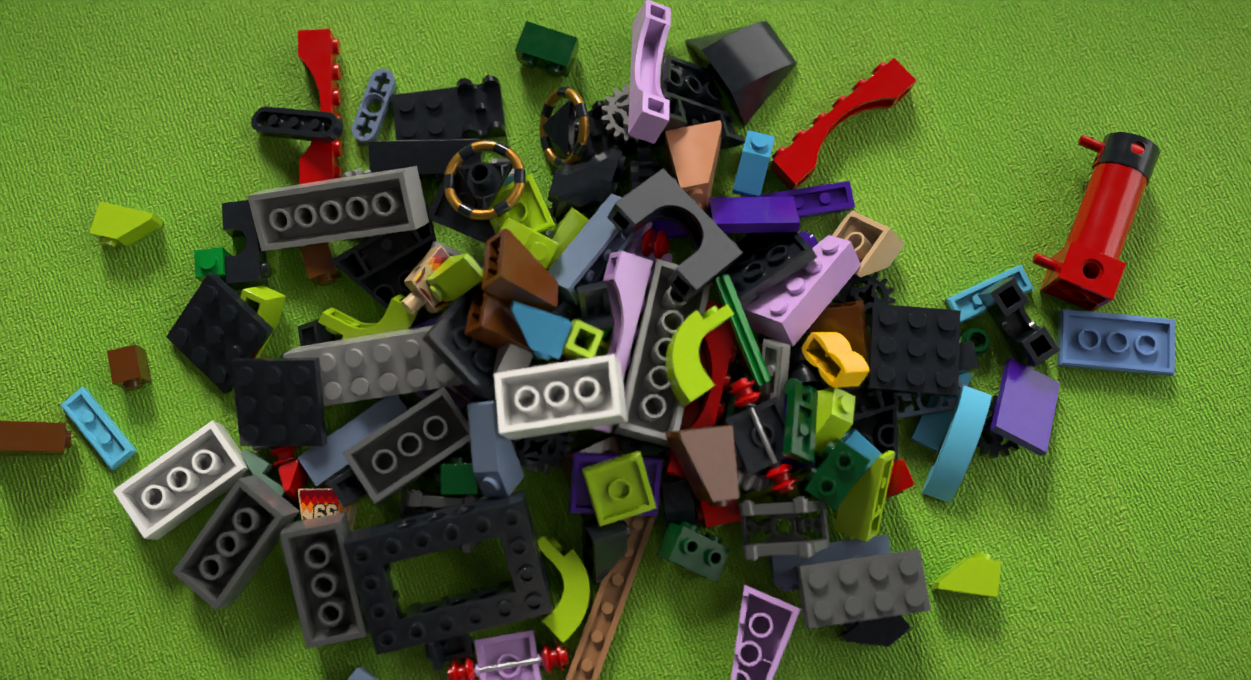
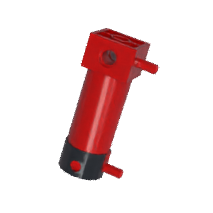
[1032,132,1160,312]

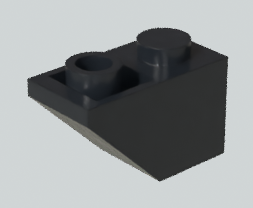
[838,615,911,647]

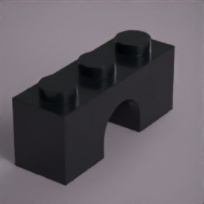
[222,200,271,291]
[978,277,1060,366]

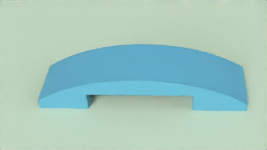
[922,385,992,503]

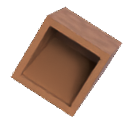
[665,120,722,212]

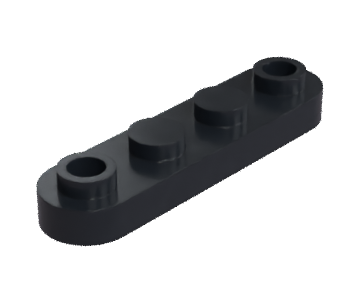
[251,106,343,143]

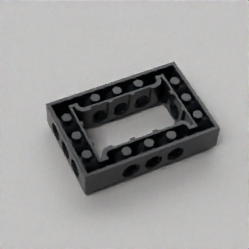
[343,489,553,655]

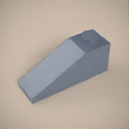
[467,401,525,497]

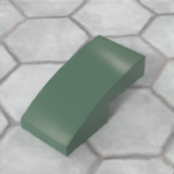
[242,448,290,500]

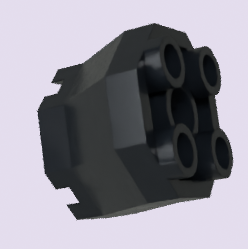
[547,149,627,224]

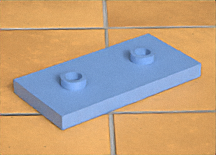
[1057,309,1175,376]

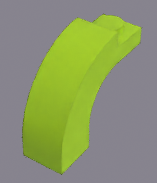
[318,294,425,339]
[666,304,734,407]
[562,320,627,382]
[538,536,590,643]

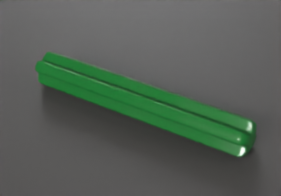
[714,274,771,386]

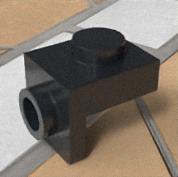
[576,281,615,330]
[425,633,475,670]

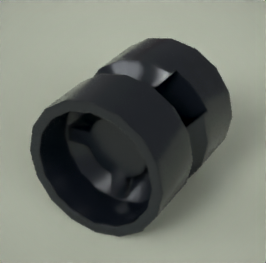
[788,346,828,391]

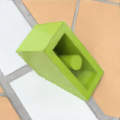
[90,202,163,248]
[499,216,559,269]
[425,253,483,302]
[814,387,855,458]
[932,552,1001,597]

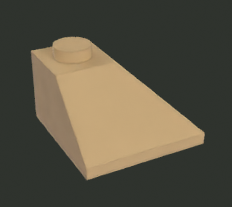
[832,209,905,277]

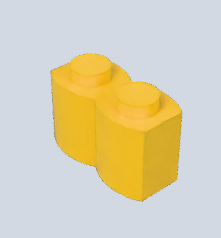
[801,332,869,388]

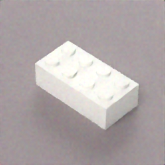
[494,354,628,440]
[113,421,252,540]

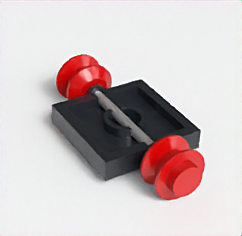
[722,377,798,494]

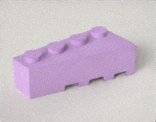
[741,235,861,346]
[731,585,800,680]

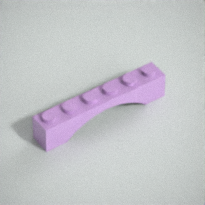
[628,0,671,144]
[589,251,653,433]

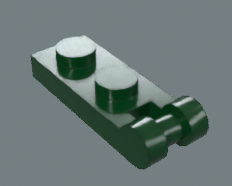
[783,378,818,465]

